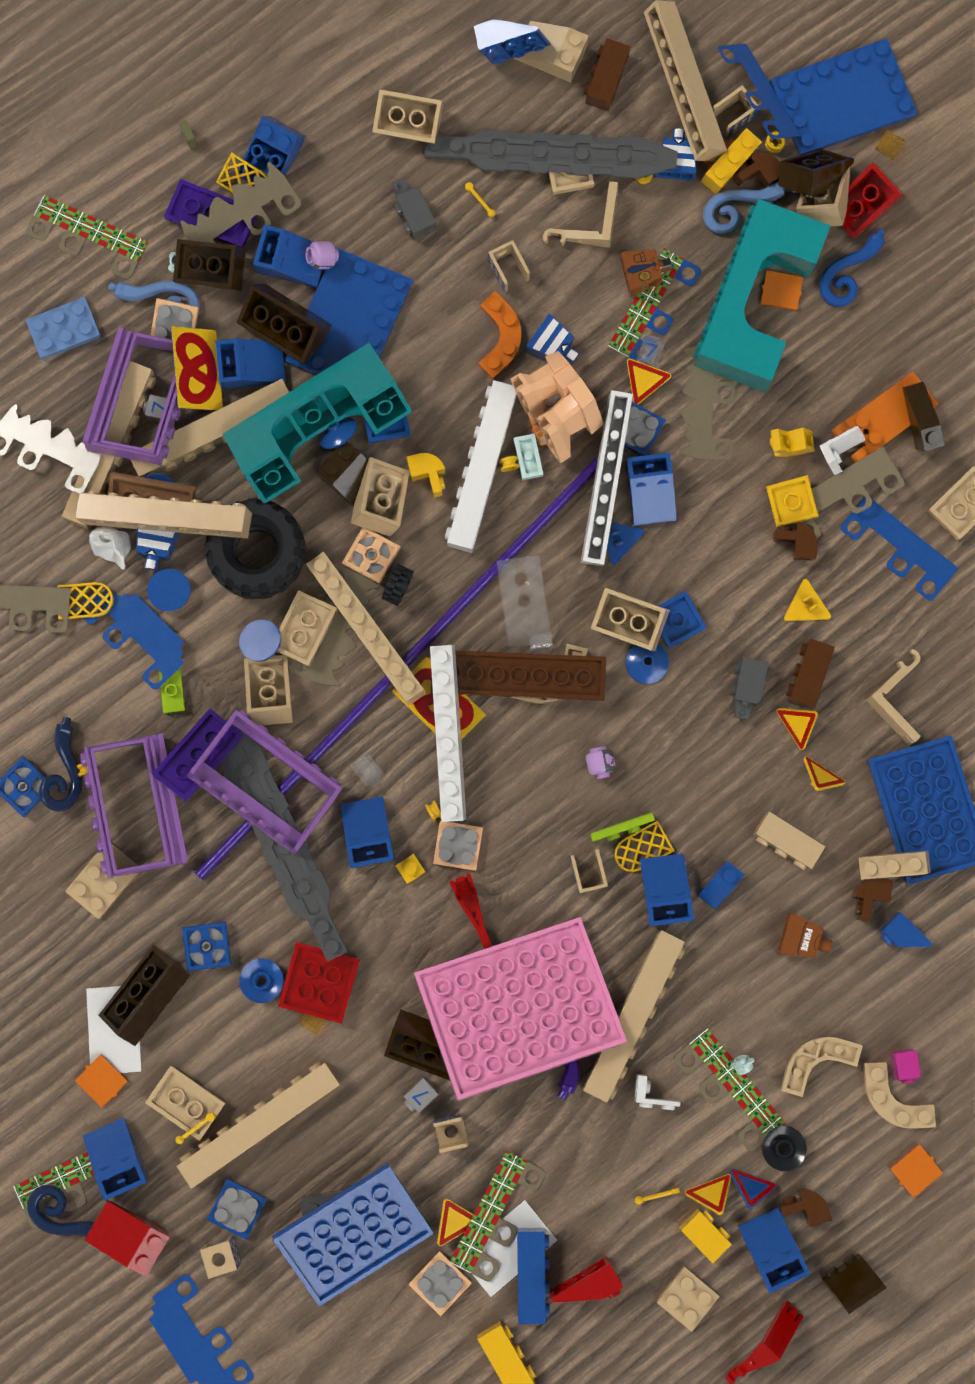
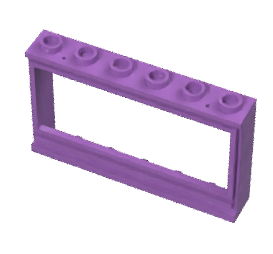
[83,327,180,466]
[187,710,342,855]
[80,733,188,879]

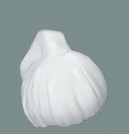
[89,526,131,570]

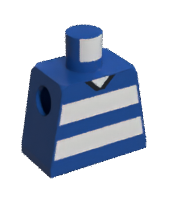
[654,129,696,181]
[526,314,579,364]
[136,529,180,571]

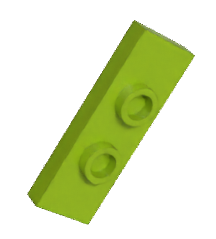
[158,667,186,714]
[589,813,655,842]

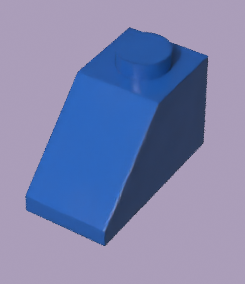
[698,861,745,909]
[879,912,933,947]

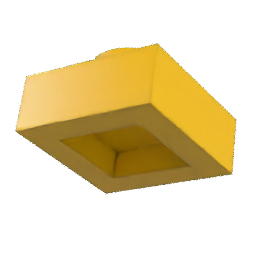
[395,854,425,884]

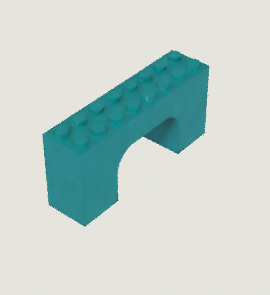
[693,199,830,393]
[223,343,413,504]

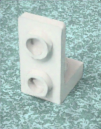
[820,426,865,475]
[634,1074,681,1110]

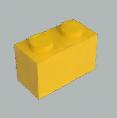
[679,1209,732,1264]

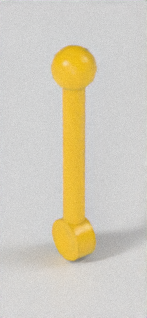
[465,182,496,217]
[175,1112,215,1144]
[635,1188,680,1205]

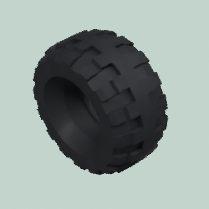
[205,498,306,600]

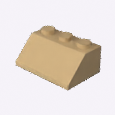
[372,89,443,144]

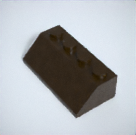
[236,284,332,364]
[98,945,190,1046]
[384,1009,450,1080]

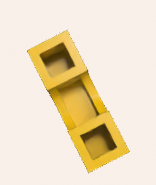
[701,128,762,195]

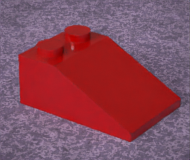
[842,162,905,239]
[84,1200,170,1277]
[550,1256,623,1302]

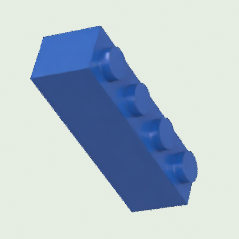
[517,1228,550,1324]

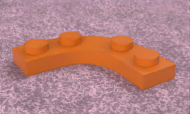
[478,291,521,380]

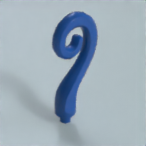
[819,229,886,307]

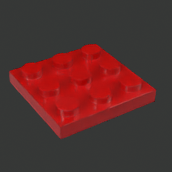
[278,942,360,1024]

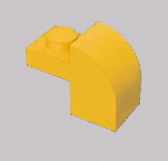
[770,428,815,457]
[406,453,445,498]

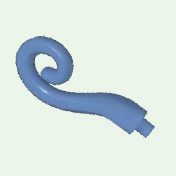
[703,181,786,234]
[108,281,200,310]

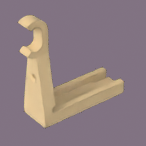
[543,181,619,248]
[866,649,921,746]

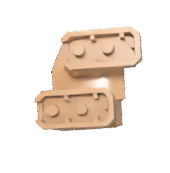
[510,351,604,463]

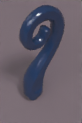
[39,717,82,812]
[27,1185,94,1236]

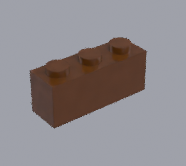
[583,38,631,111]
[786,638,835,710]

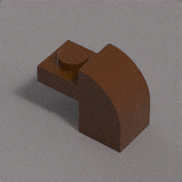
[734,152,780,188]
[773,523,817,561]
[852,878,893,921]
[778,1188,832,1227]

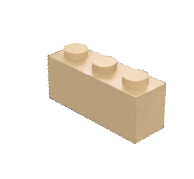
[753,812,825,871]
[859,850,931,880]

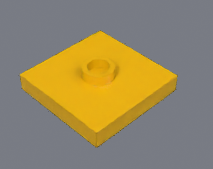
[766,475,819,528]

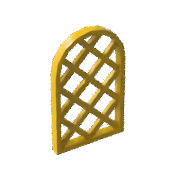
[216,152,267,193]
[57,582,114,620]
[614,820,674,872]

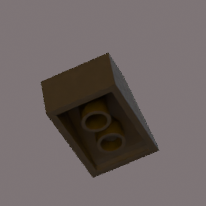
[778,149,854,198]
[173,239,246,291]
[316,442,368,507]
[821,1254,887,1314]

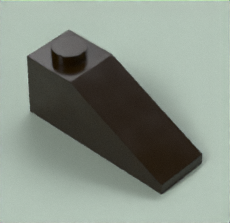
[902,382,945,451]

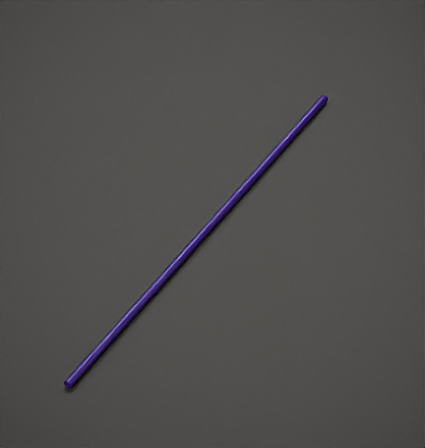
[195,455,599,880]

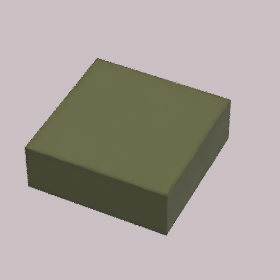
[179,120,198,149]

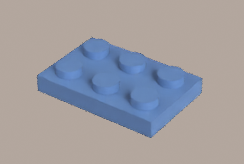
[25,297,101,360]

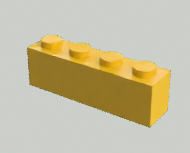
[477,1321,536,1384]

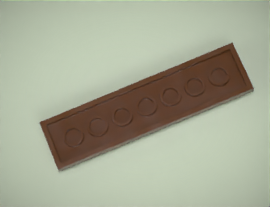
[431,650,606,701]

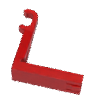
[449,873,492,949]
[725,1300,804,1384]

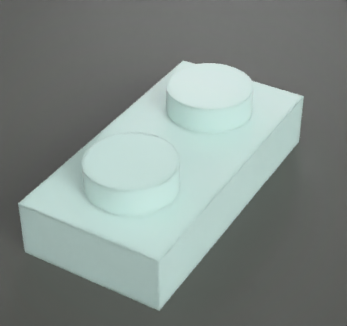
[513,433,543,481]

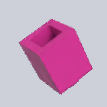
[890,1049,921,1084]

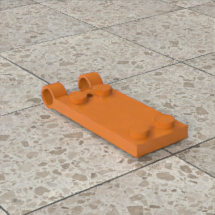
[831,371,939,463]

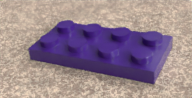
[164,179,258,247]
[152,709,244,802]

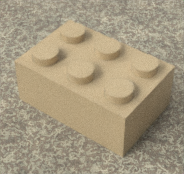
[591,588,670,651]

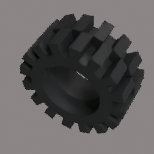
[381,564,414,606]

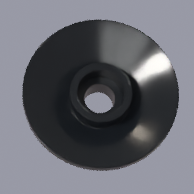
[762,1126,807,1171]

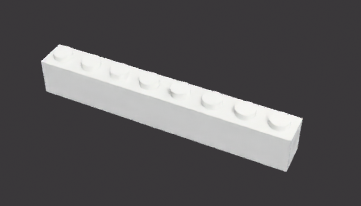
[444,380,517,553]
[580,390,633,566]
[430,645,466,822]

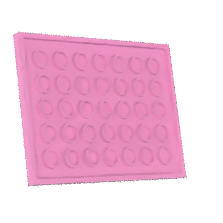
[414,917,627,1101]

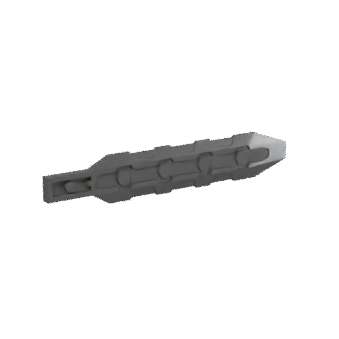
[424,129,678,179]
[220,719,348,962]

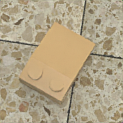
[514,21,589,83]
[796,166,851,227]
[351,457,410,537]
[244,655,293,725]

